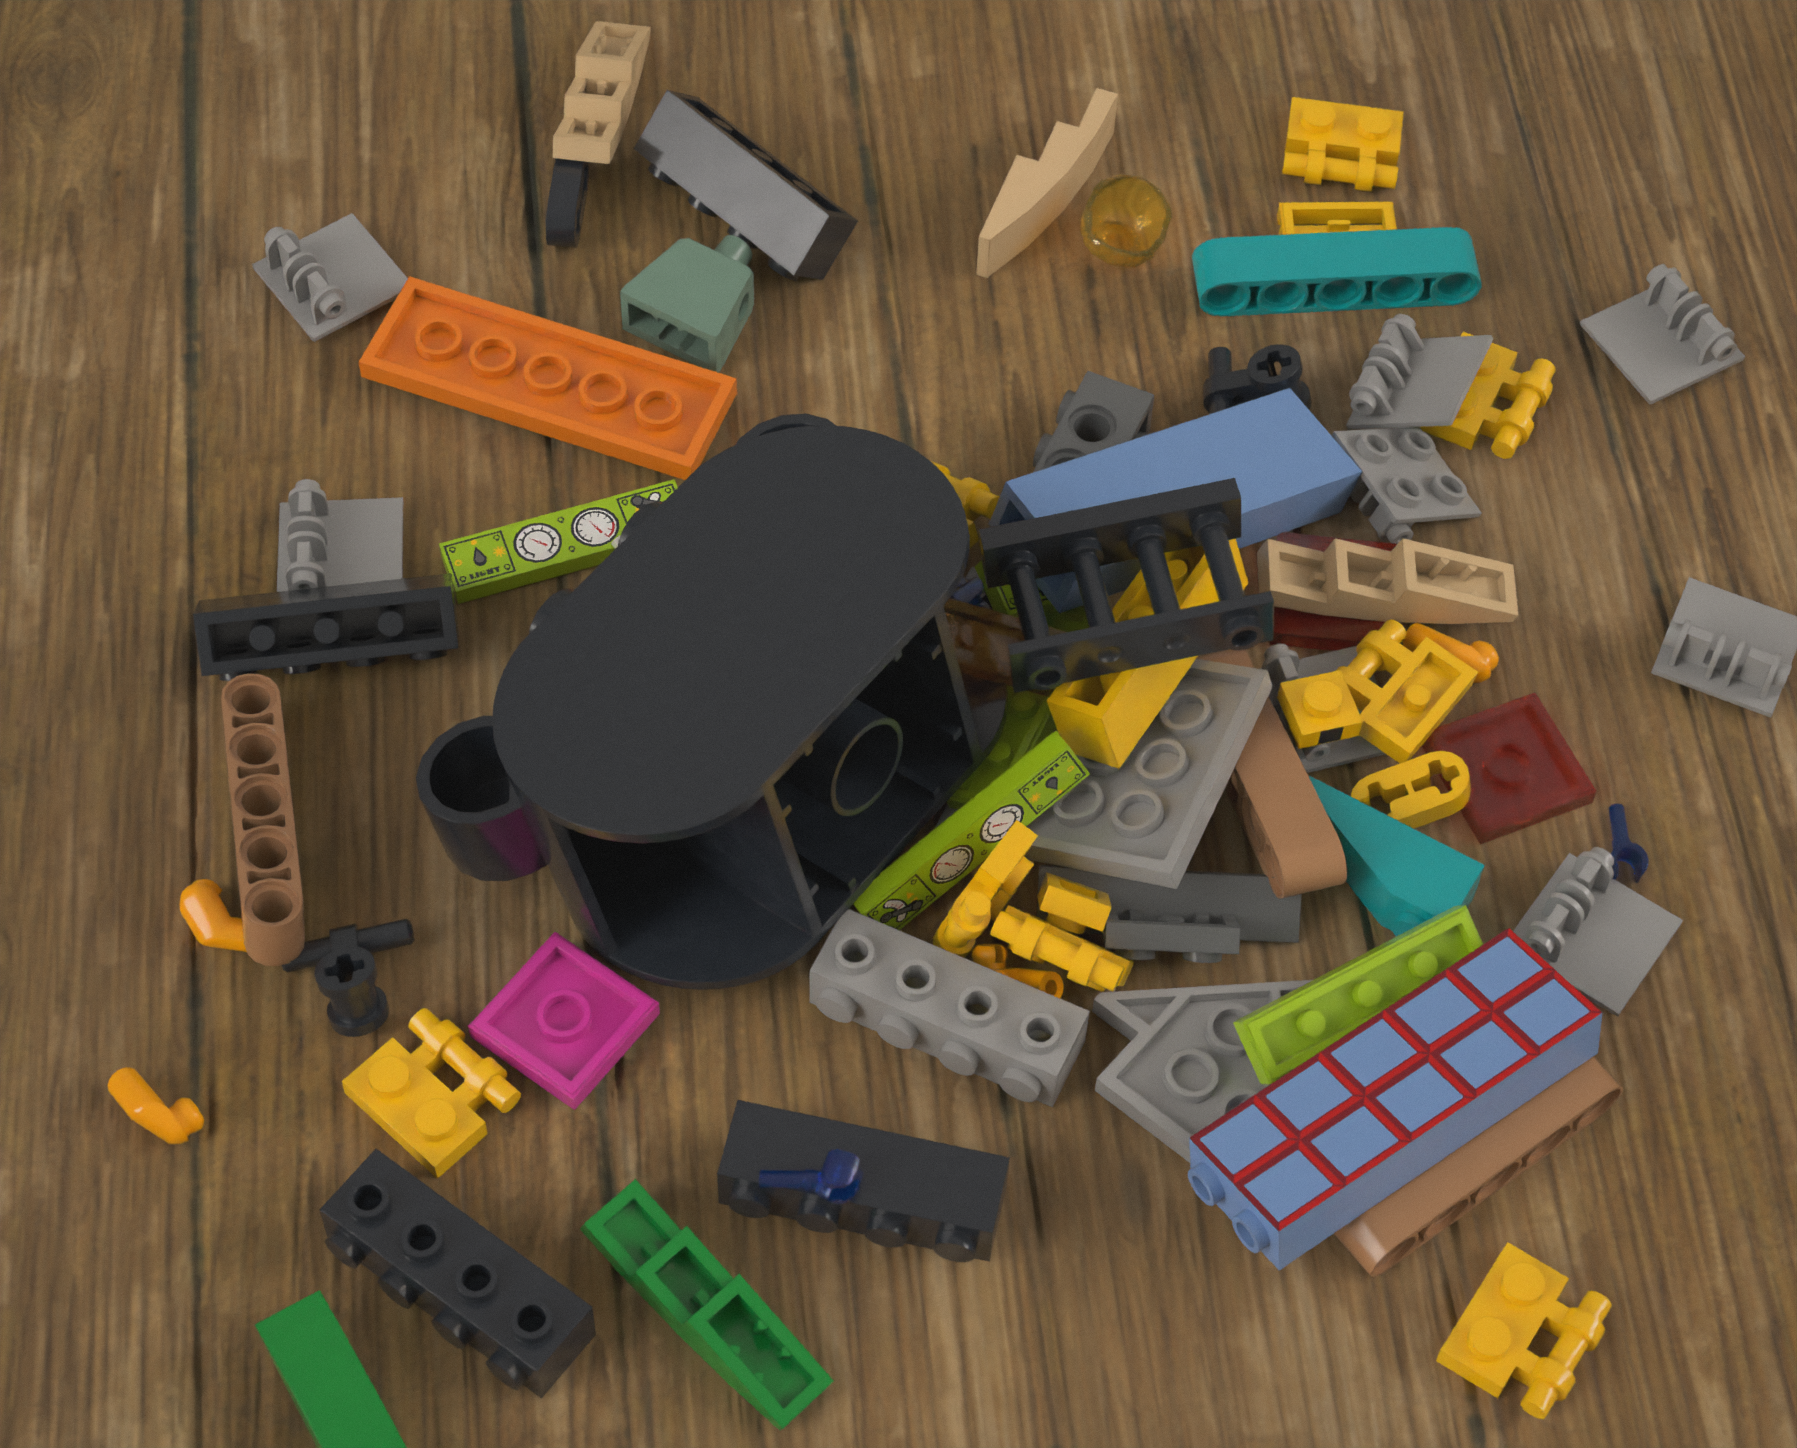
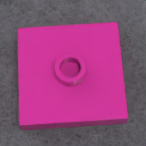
[468,932,660,1110]

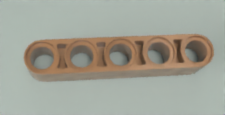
[1196,649,1347,899]
[221,673,305,966]
[1334,1056,1623,1277]

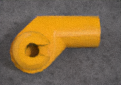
[1403,622,1499,683]
[179,879,247,952]
[971,944,1064,998]
[108,1067,204,1144]

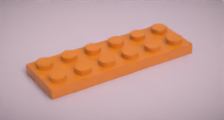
[359,276,737,480]

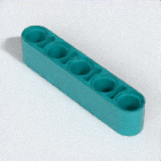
[1192,227,1482,316]

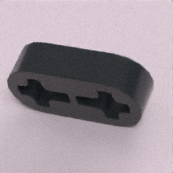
[546,158,589,248]

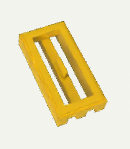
[1277,202,1397,235]

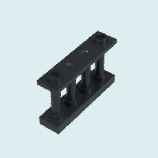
[979,478,1274,693]

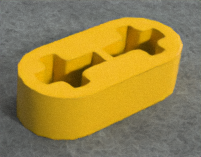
[1351,751,1471,829]

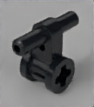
[1203,344,1312,414]
[281,919,415,1037]

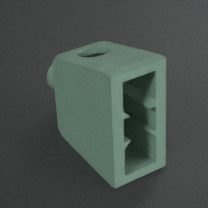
[620,235,754,373]

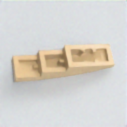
[553,21,650,164]
[976,88,1118,278]
[1257,538,1518,624]

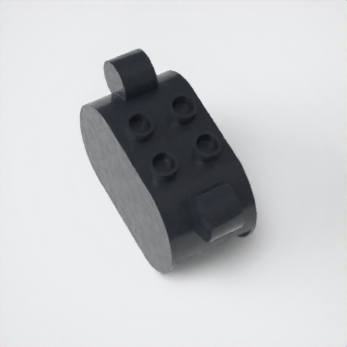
[416,413,1008,990]

